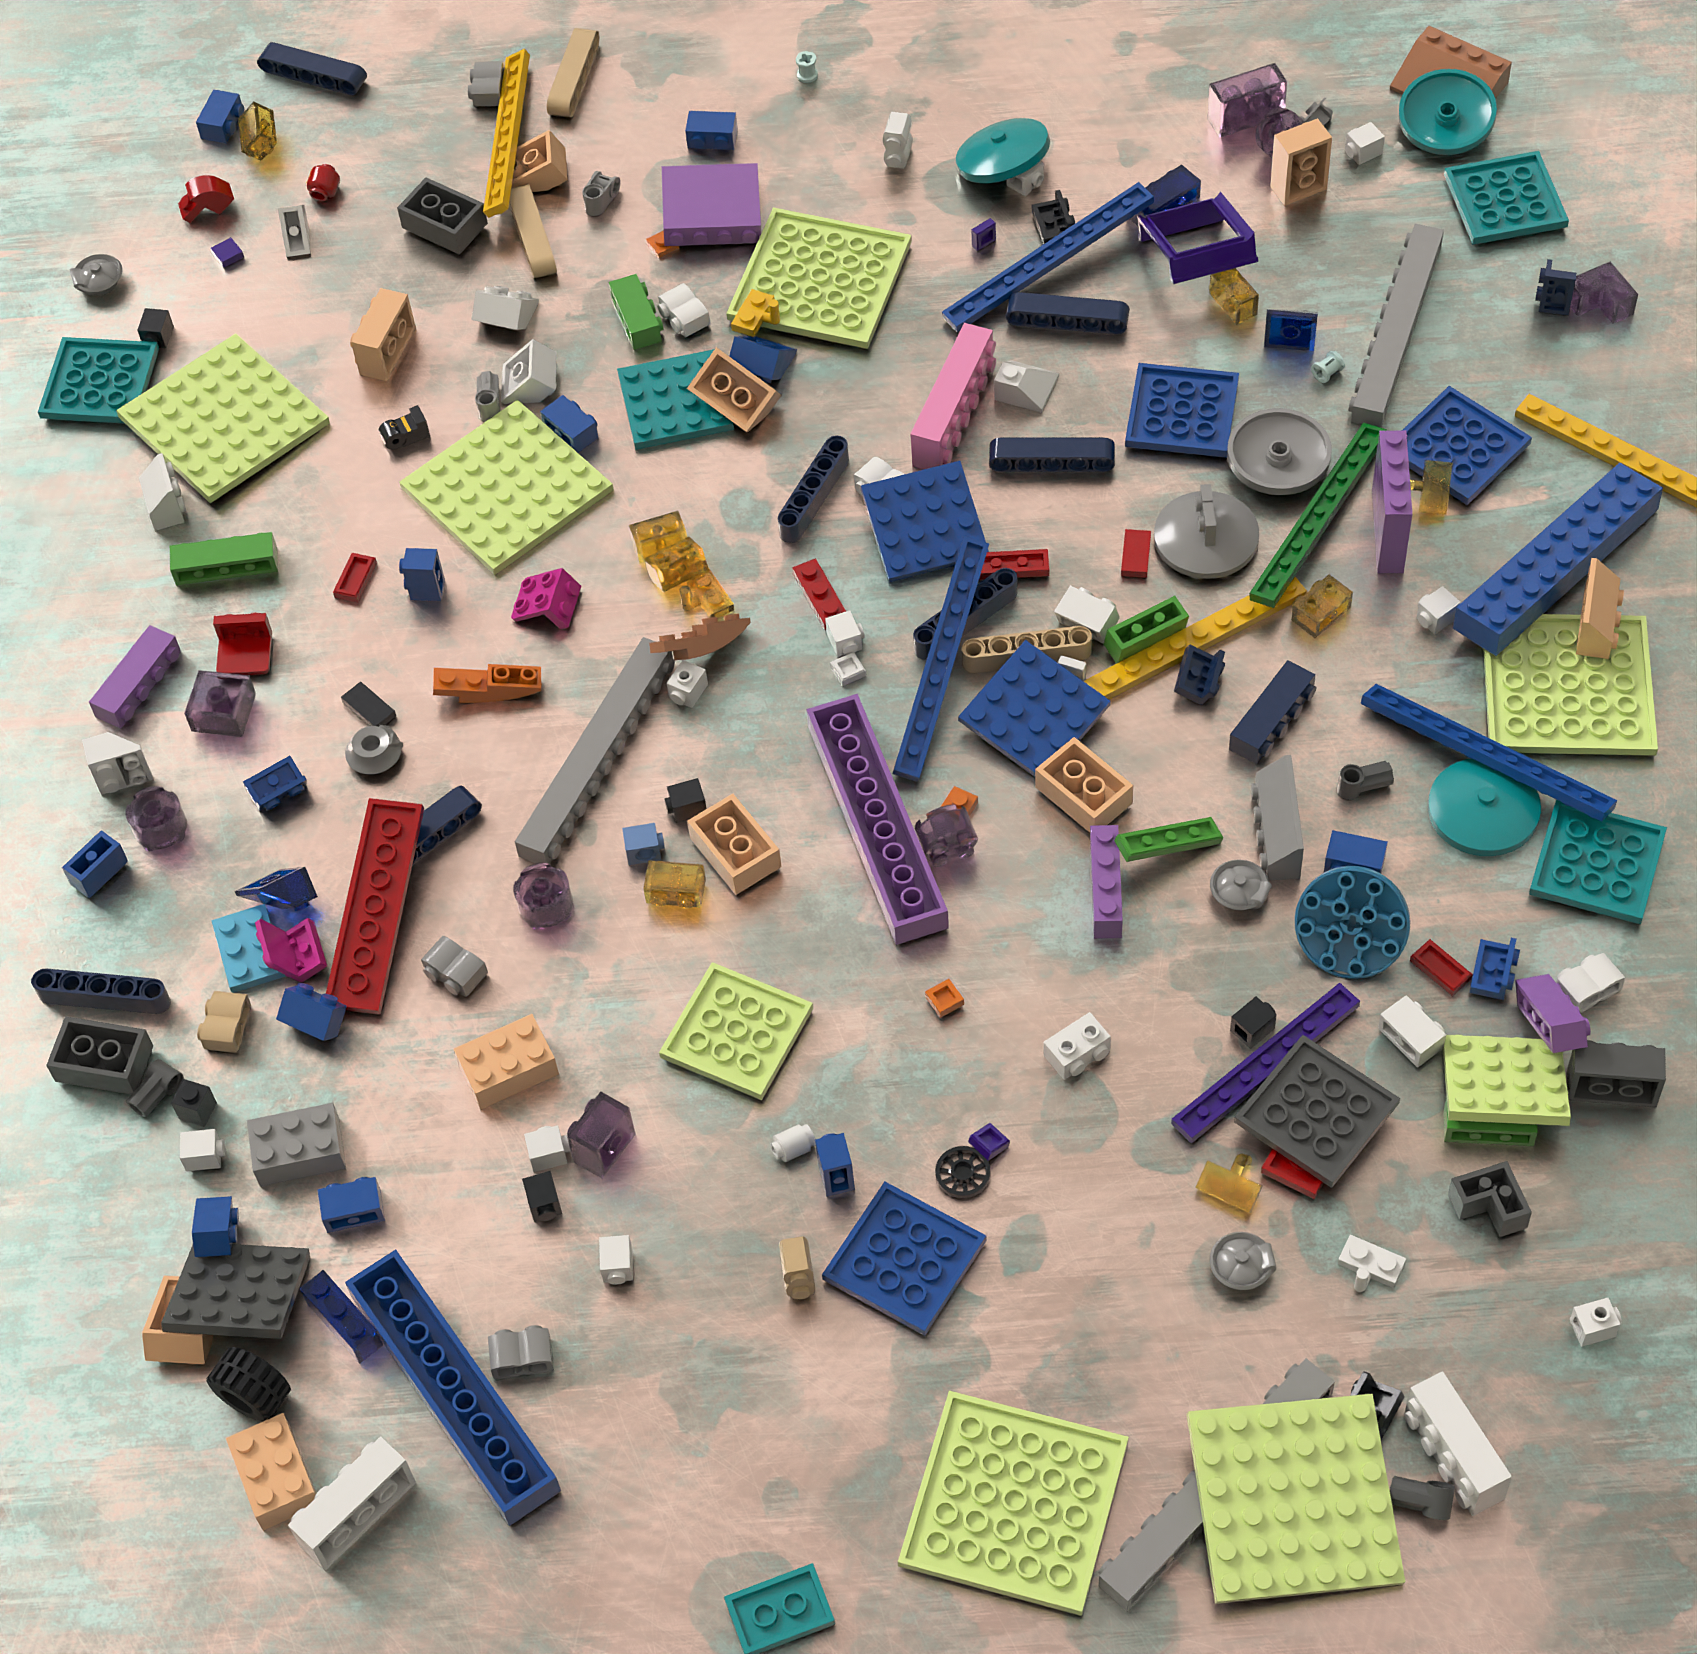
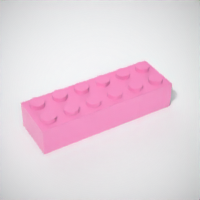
[910,323,996,470]

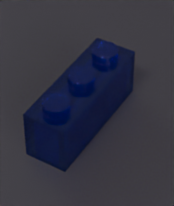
[1129,164,1201,227]
[300,1270,383,1364]

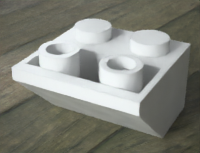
[471,286,539,330]
[139,453,186,531]
[82,732,154,795]

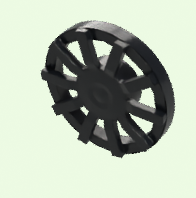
[935,1146,991,1199]

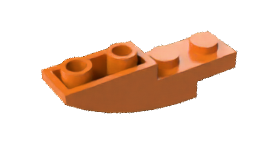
[433,664,541,703]

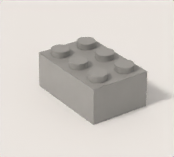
[247,1103,346,1187]

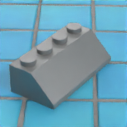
[1251,755,1304,881]

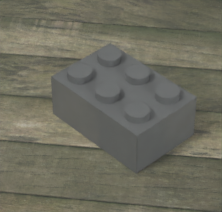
[397,177,488,254]
[46,1016,153,1094]
[1567,1040,1666,1108]

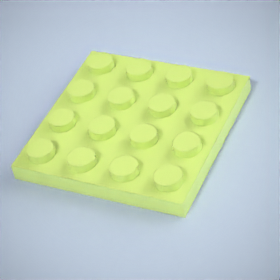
[659,962,813,1100]
[1443,1035,1571,1126]

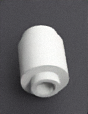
[770,1124,816,1162]

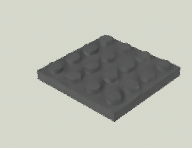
[1234,1035,1400,1188]
[161,1244,310,1339]

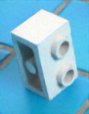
[1054,586,1120,644]
[1378,995,1446,1068]
[1043,1012,1111,1080]

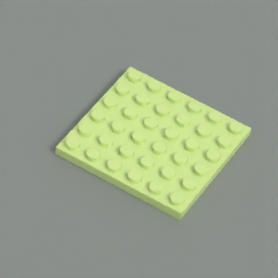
[726,207,912,349]
[116,333,330,503]
[399,400,614,575]
[1483,614,1658,756]
[898,1391,1129,1616]
[1186,1394,1406,1604]

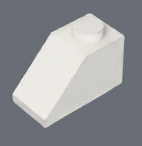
[278,205,311,257]

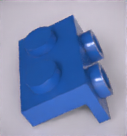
[243,755,307,811]
[1469,937,1520,1000]

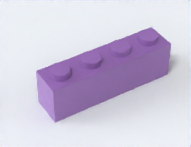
[89,625,181,729]
[1090,825,1123,939]
[1515,974,1591,1053]

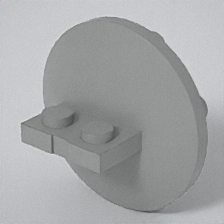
[1154,484,1259,579]

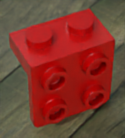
[213,612,272,677]

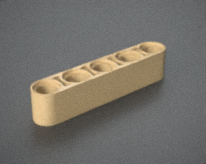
[547,28,600,117]
[509,184,557,279]
[962,626,1092,673]

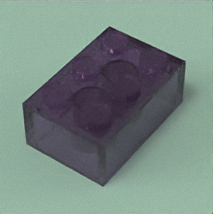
[1207,63,1287,138]

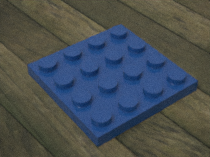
[1125,363,1239,457]
[1401,386,1532,505]
[860,461,989,583]
[958,640,1111,777]
[822,1181,987,1336]

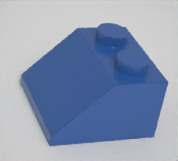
[729,335,797,383]

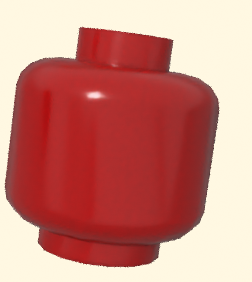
[306,164,340,201]

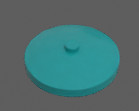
[1399,69,1497,155]
[956,118,1050,183]
[1428,759,1541,856]

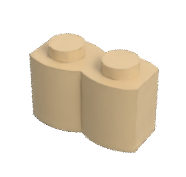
[197,991,251,1053]
[779,1236,815,1299]

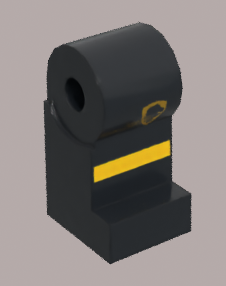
[378,405,430,450]

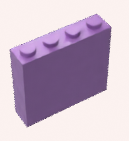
[661,163,761,246]
[1372,430,1413,573]

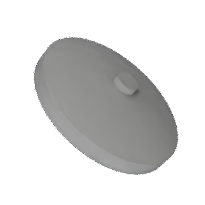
[1227,408,1332,495]

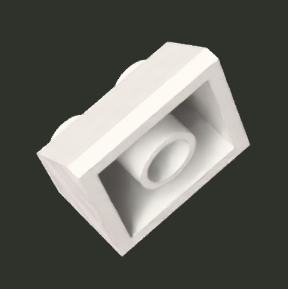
[501,339,557,404]

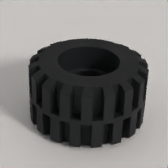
[206,1347,291,1421]

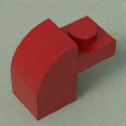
[178,175,234,223]

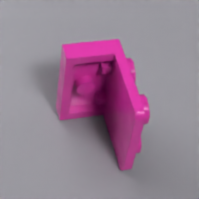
[511,568,582,630]
[255,918,327,983]

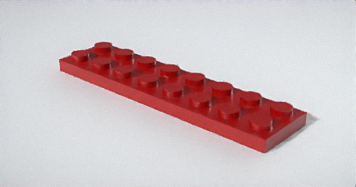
[326,798,424,1015]

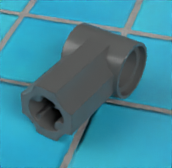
[1336,761,1394,800]
[126,1059,184,1117]
[1390,1476,1455,1520]

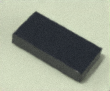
[341,681,396,727]

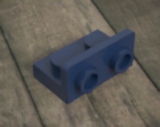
[1535,259,1577,316]

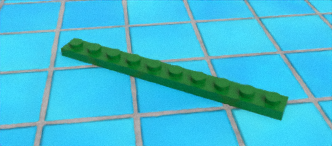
[1249,423,1387,608]

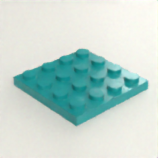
[1444,151,1569,245]
[38,337,159,424]
[617,349,734,450]
[1529,800,1667,925]

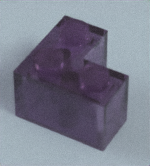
[1570,261,1638,324]

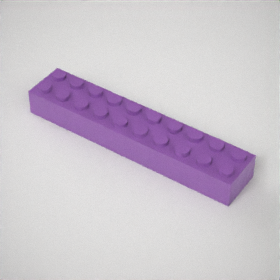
[806,694,949,945]

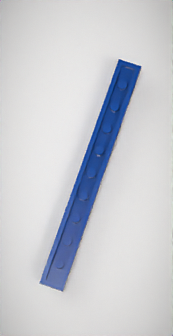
[942,182,1154,333]
[892,536,989,782]
[1361,684,1617,822]

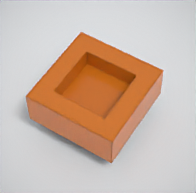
[646,230,679,258]
[941,786,978,822]
[925,979,964,1018]

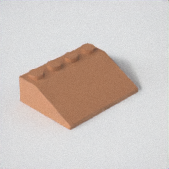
[1389,26,1512,99]

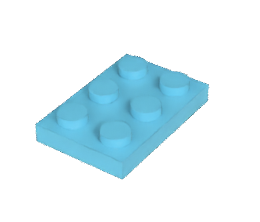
[211,904,286,993]

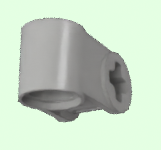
[582,171,621,216]

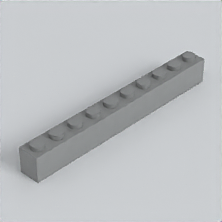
[1348,224,1444,428]
[515,637,675,868]
[1098,1358,1335,1612]

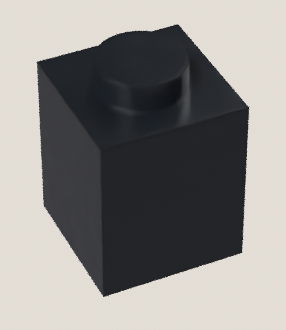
[137,308,174,348]
[664,778,707,823]
[1230,996,1277,1049]
[171,1079,217,1127]
[522,1171,562,1222]

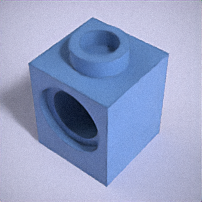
[622,823,665,865]

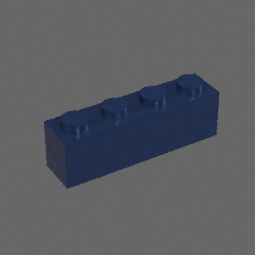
[1229,660,1317,764]

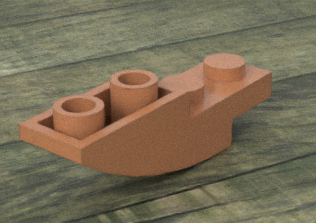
[649,613,751,660]

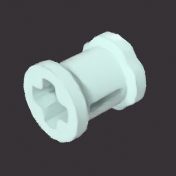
[795,51,818,83]
[1311,351,1345,383]

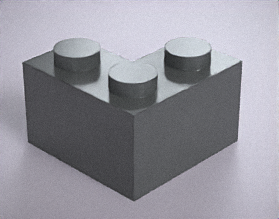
[1448,1161,1532,1237]

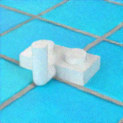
[1338,1235,1406,1292]

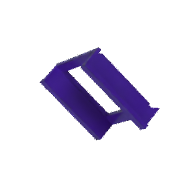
[1137,191,1258,284]

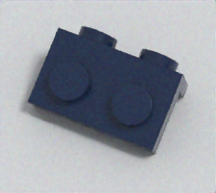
[1174,644,1225,705]

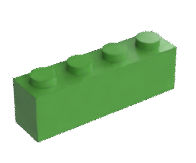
[170,532,278,586]

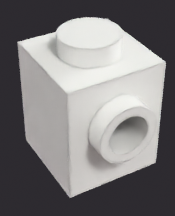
[1345,122,1385,165]
[1007,161,1044,197]
[1417,586,1461,635]
[825,610,865,658]
[667,660,708,708]
[524,1125,571,1172]
[180,1129,226,1171]
[599,1235,633,1285]
[1570,1298,1622,1347]

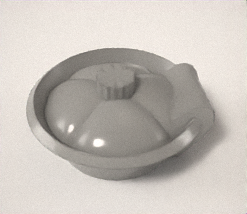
[69,254,123,296]
[345,725,403,774]
[1210,859,1272,910]
[1210,1232,1276,1290]

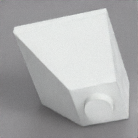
[994,360,1059,413]

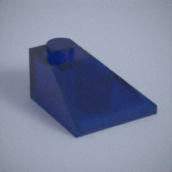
[1264,309,1318,351]
[235,867,318,911]

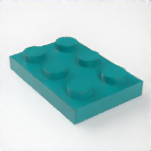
[724,1563,835,1654]

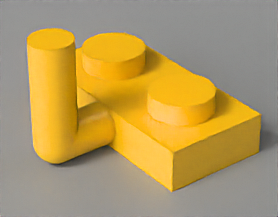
[731,289,780,337]

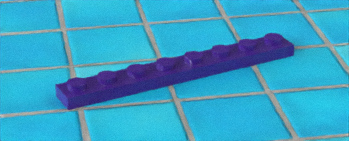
[1171,983,1360,1143]

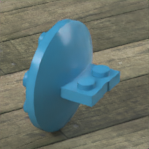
[1295,866,1411,979]

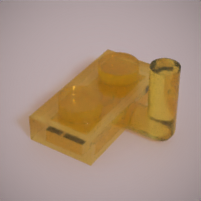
[1410,460,1453,515]
[679,568,734,618]
[1195,1153,1263,1213]

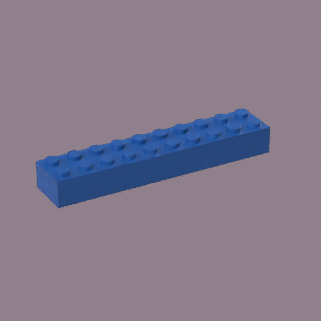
[1453,463,1663,656]
[345,1249,561,1526]

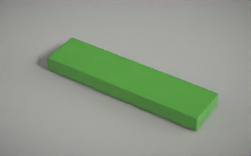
[1114,817,1224,862]

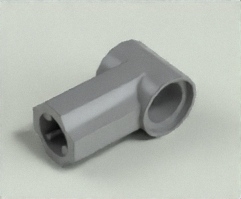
[475,371,501,422]

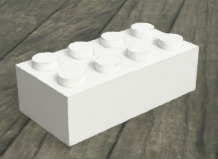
[1404,1371,1512,1517]
[288,1436,416,1571]

